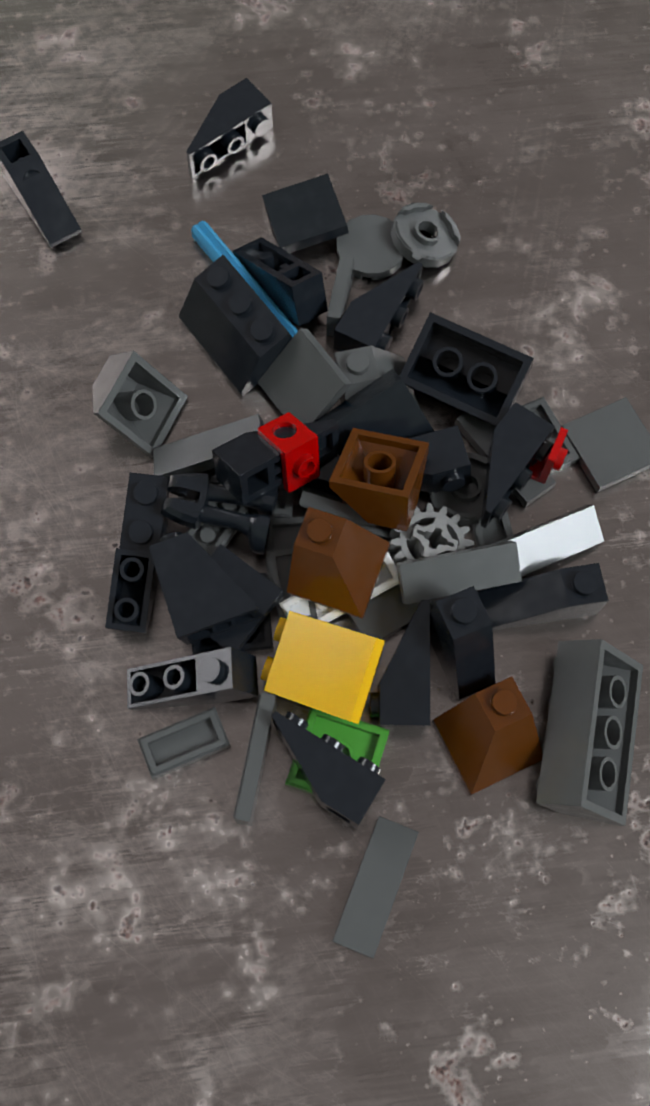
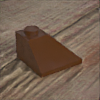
[329,428,429,531]
[287,507,390,619]
[432,676,543,796]

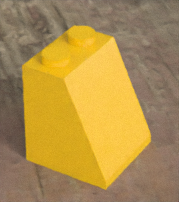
[261,611,385,724]

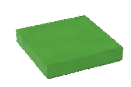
[285,707,390,795]

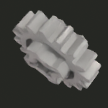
[388,503,474,565]

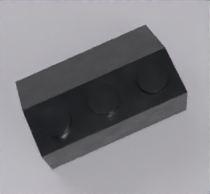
[178,255,292,396]
[400,312,534,426]

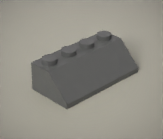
[536,639,643,826]

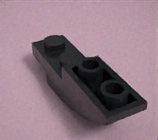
[105,472,169,633]

